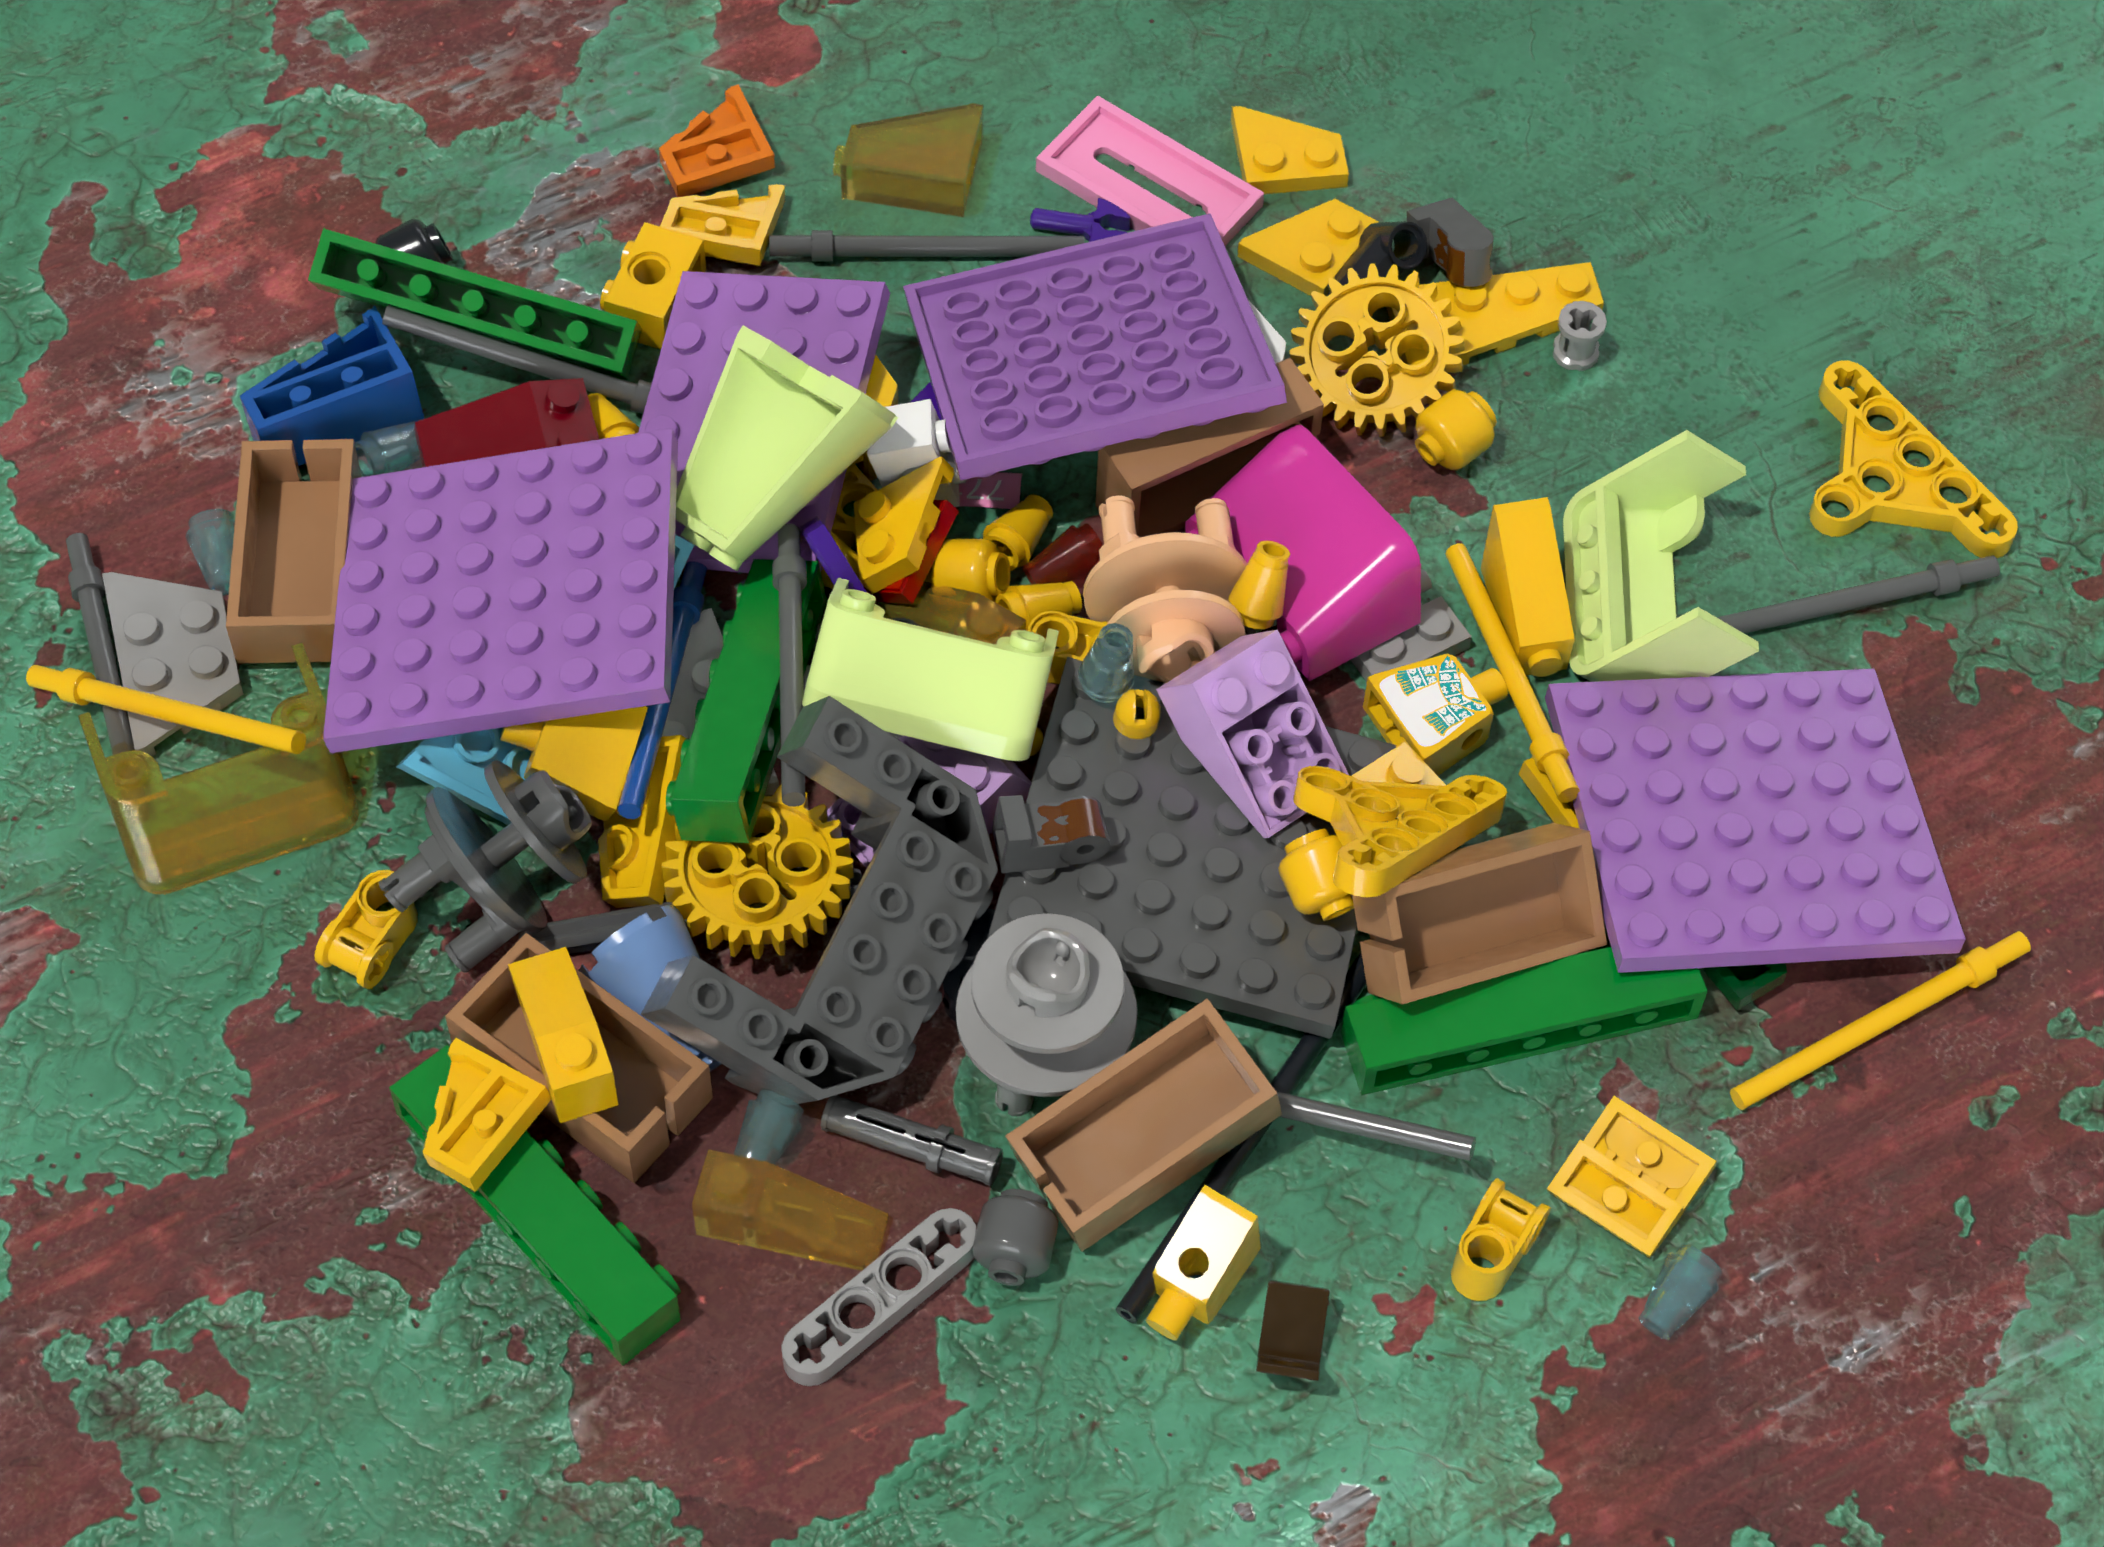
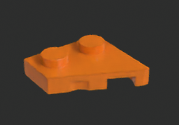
[659,84,775,197]

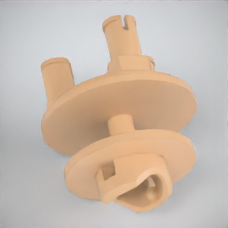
[1083,496,1247,683]

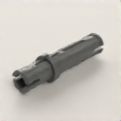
[820,1094,1003,1187]

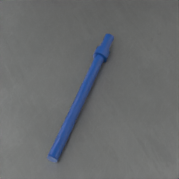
[618,561,707,819]

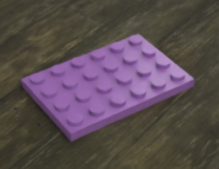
[638,271,890,573]

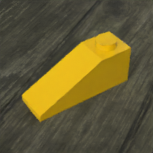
[508,947,619,1123]

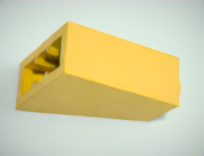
[1481,497,1575,677]

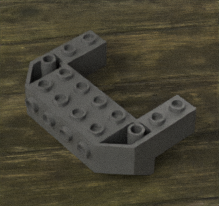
[641,696,998,1106]

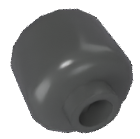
[973,1189,1058,1286]

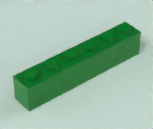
[308,228,642,380]
[666,559,828,843]
[1341,945,1707,1095]
[389,1044,681,1366]

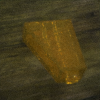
[833,103,983,217]

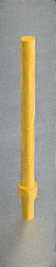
[1446,543,1580,803]
[26,665,306,754]
[1730,931,2031,1110]

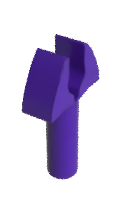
[1030,198,1130,242]

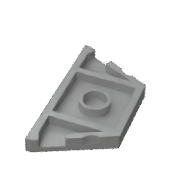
[102,572,243,762]

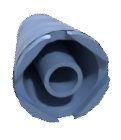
[578,905,722,1072]

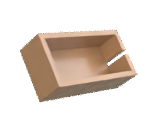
[1096,358,1324,538]
[226,439,362,664]
[1352,823,1607,1004]
[445,933,713,1183]
[1005,998,1282,1252]

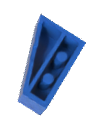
[240,306,424,466]

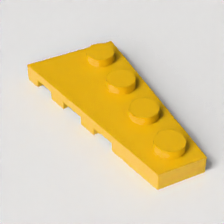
[1386,262,1604,366]

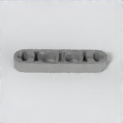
[781,1208,976,1386]

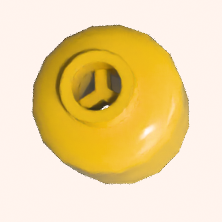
[1415,389,1497,470]
[924,539,1010,610]
[1278,828,1354,921]

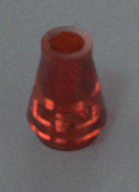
[1022,523,1103,584]

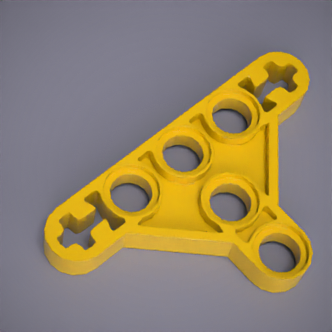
[1809,361,2018,558]
[1293,766,1507,897]

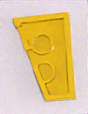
[598,735,687,908]

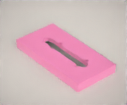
[1036,95,1264,246]

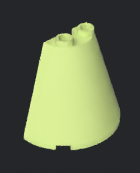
[676,325,898,571]

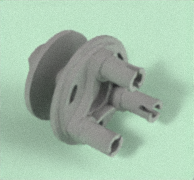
[956,913,1137,1116]

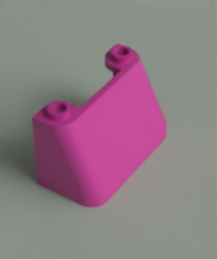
[1185,424,1421,681]

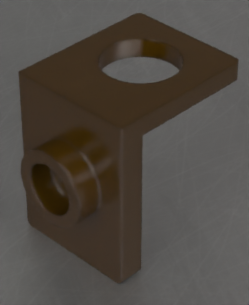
[1256,1280,1330,1381]

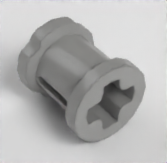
[1553,301,1607,371]

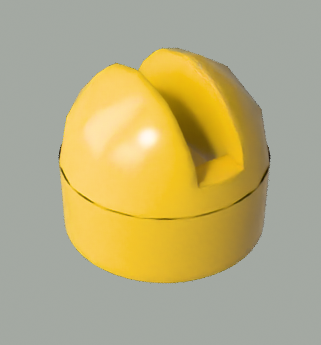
[1113,689,1161,739]

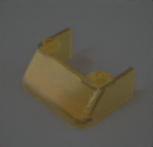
[78,643,359,895]

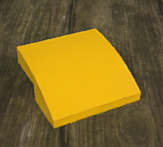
[1547,1096,1716,1258]

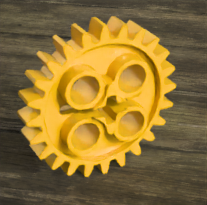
[1289,264,1465,437]
[662,785,854,959]

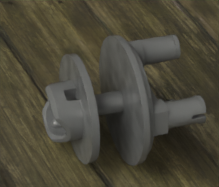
[379,760,591,973]

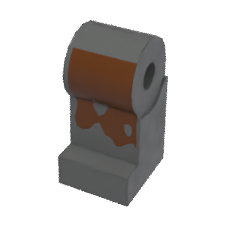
[1407,197,1494,287]
[992,795,1110,873]

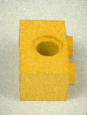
[600,222,706,349]

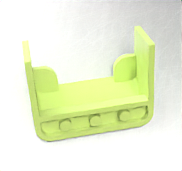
[1563,430,1759,682]
[802,578,1059,761]

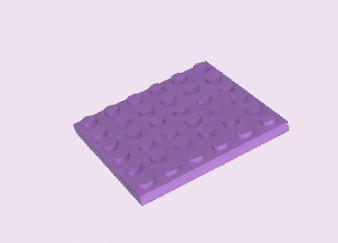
[903,213,1287,481]
[323,428,678,753]
[1545,669,1966,973]

